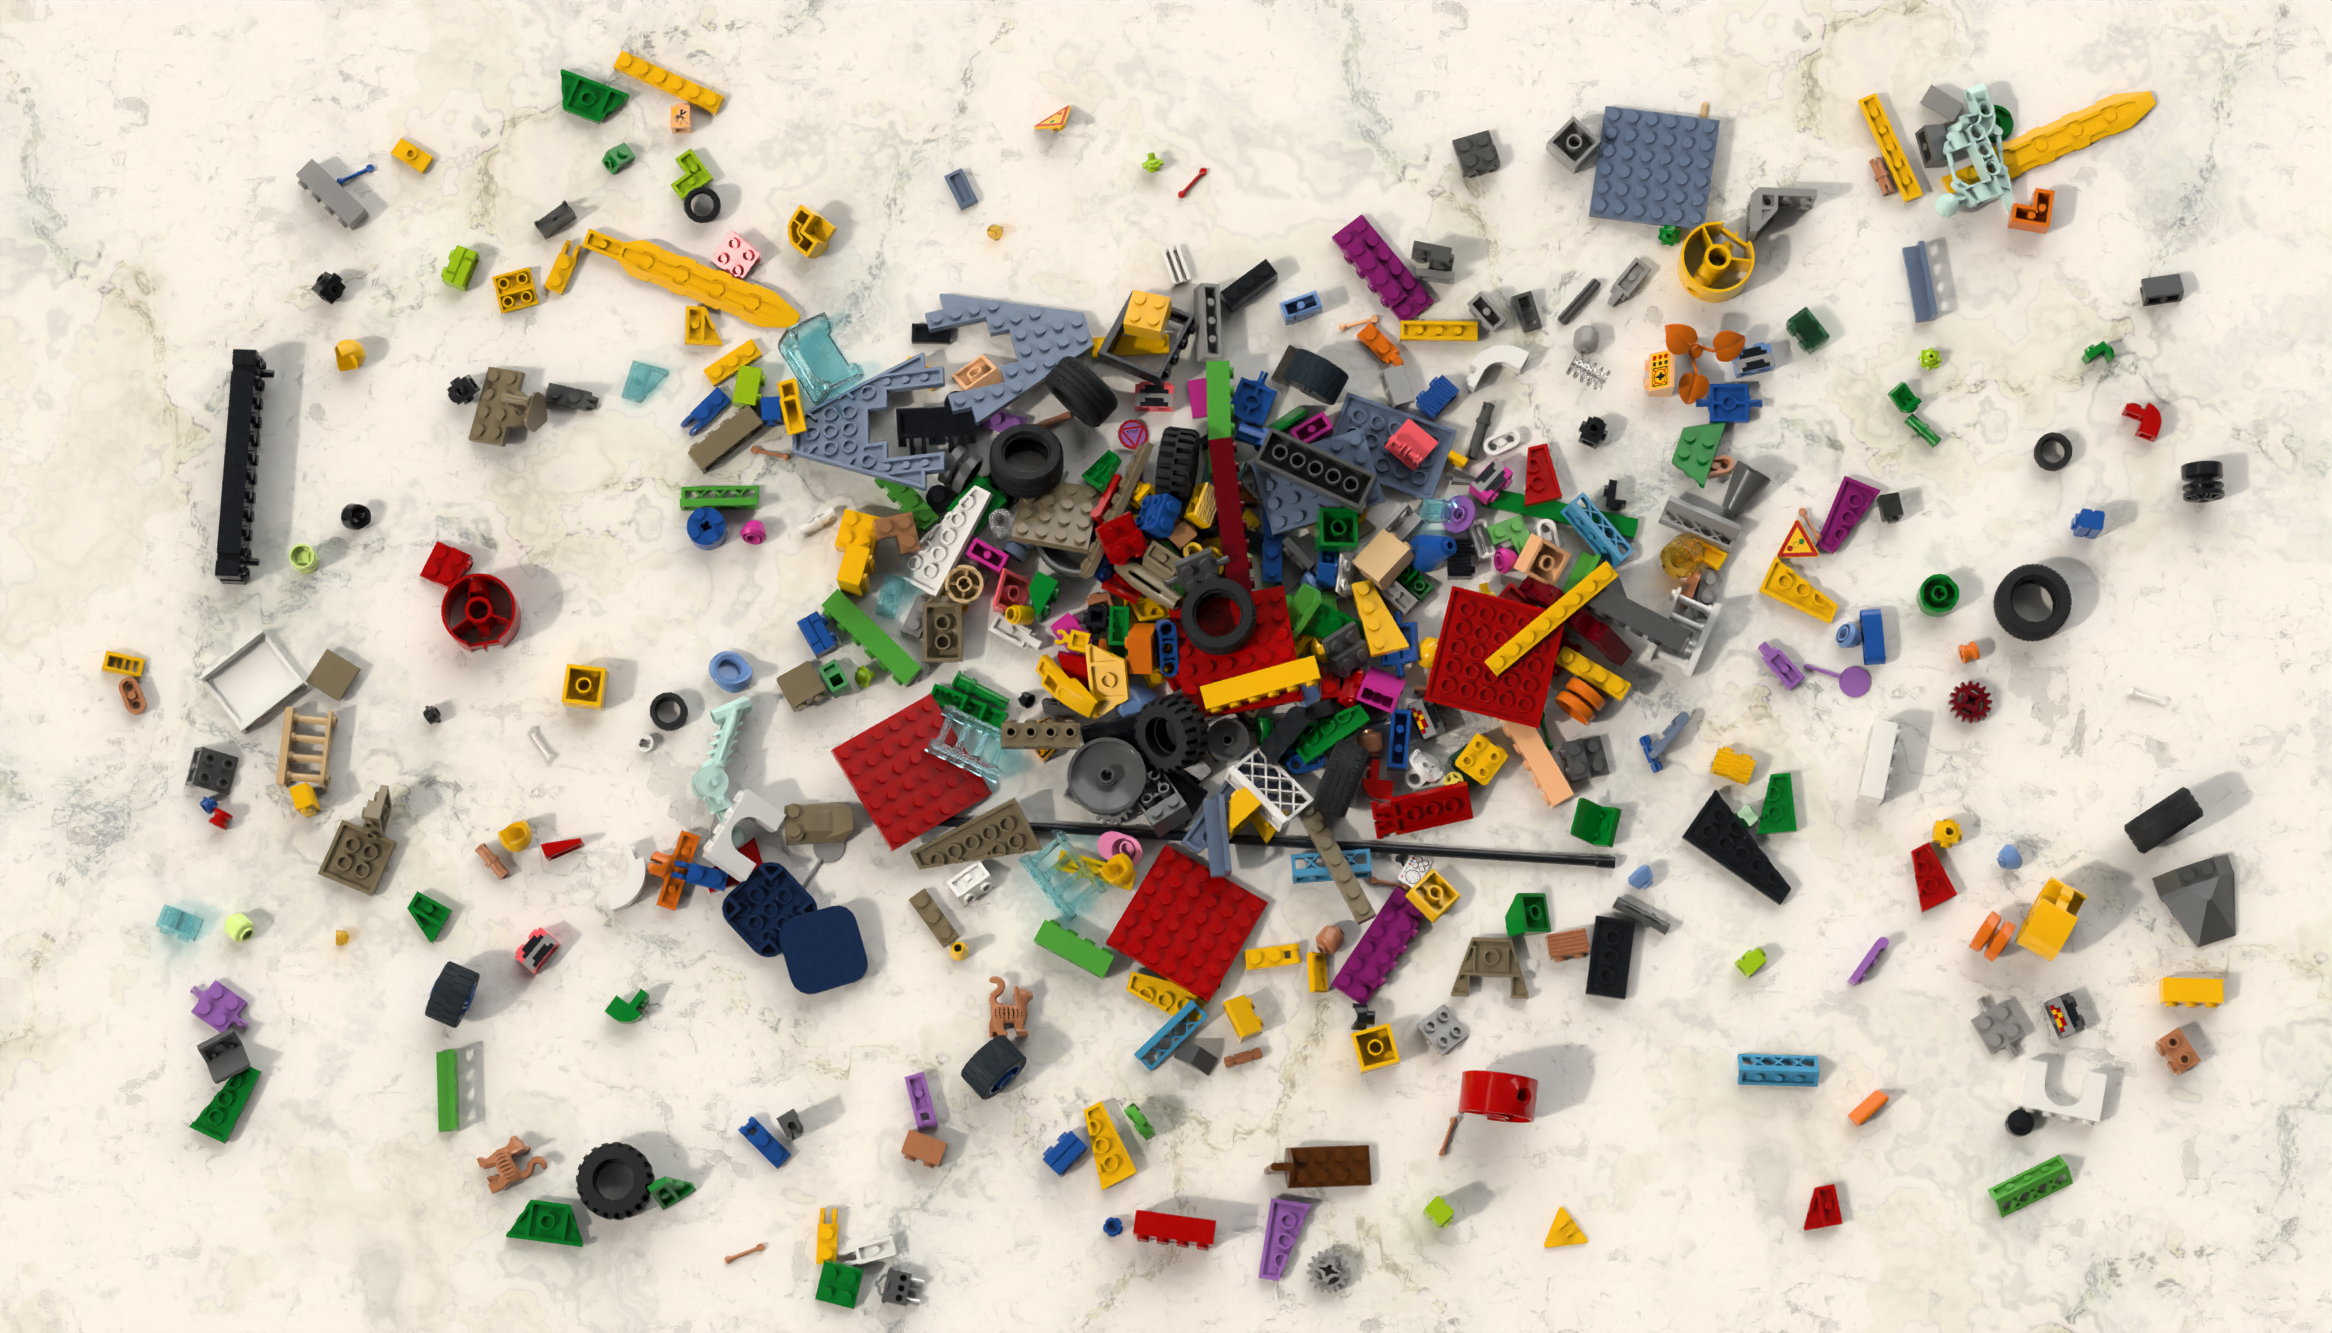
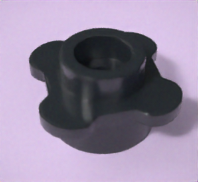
[423,705,441,724]

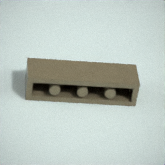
[688,405,764,474]

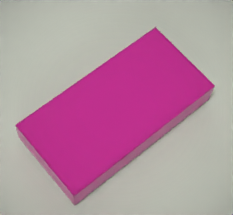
[1187,378,1207,419]

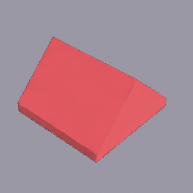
[992,568,1032,614]

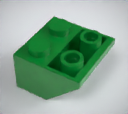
[1028,571,1061,623]

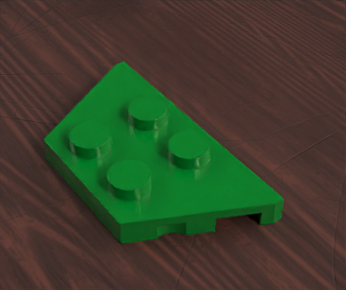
[560,69,630,124]
[1672,422,1726,489]
[506,1200,584,1247]

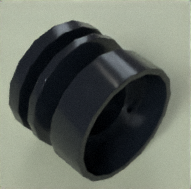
[2181,461,2225,503]

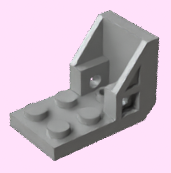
[1746,187,1817,243]

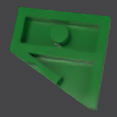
[407,891,452,944]

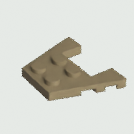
[1451,937,1529,999]

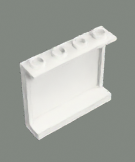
[199,629,307,734]

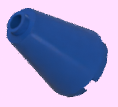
[1409,534,1457,573]

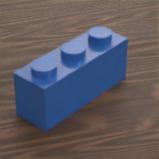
[1386,709,1412,773]

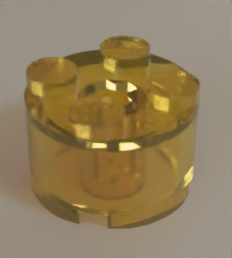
[1660,533,1706,579]

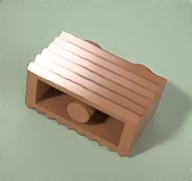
[1545,928,1590,963]

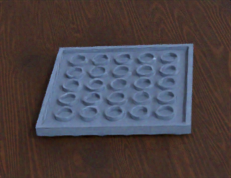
[1589,106,1720,230]

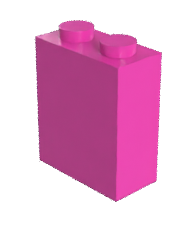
[1356,666,1407,714]

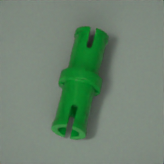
[1904,413,1942,448]

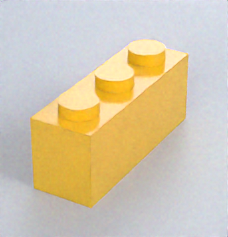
[2159,977,2224,1008]

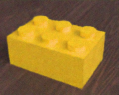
[836,543,876,598]

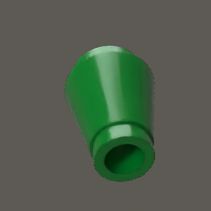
[1255,718,1274,745]

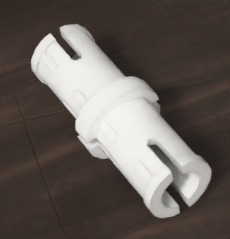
[798,507,838,538]

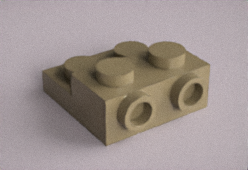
[362,785,392,839]

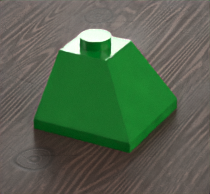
[1505,893,1551,937]

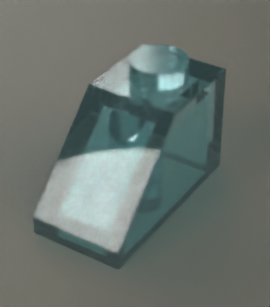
[876,573,906,619]

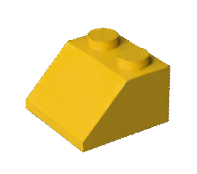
[1227,787,1261,839]
[1223,994,1264,1043]

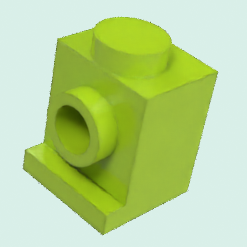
[1734,947,1767,978]

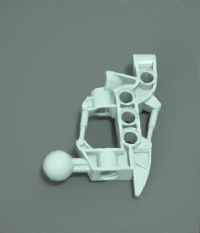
[1935,83,2012,217]

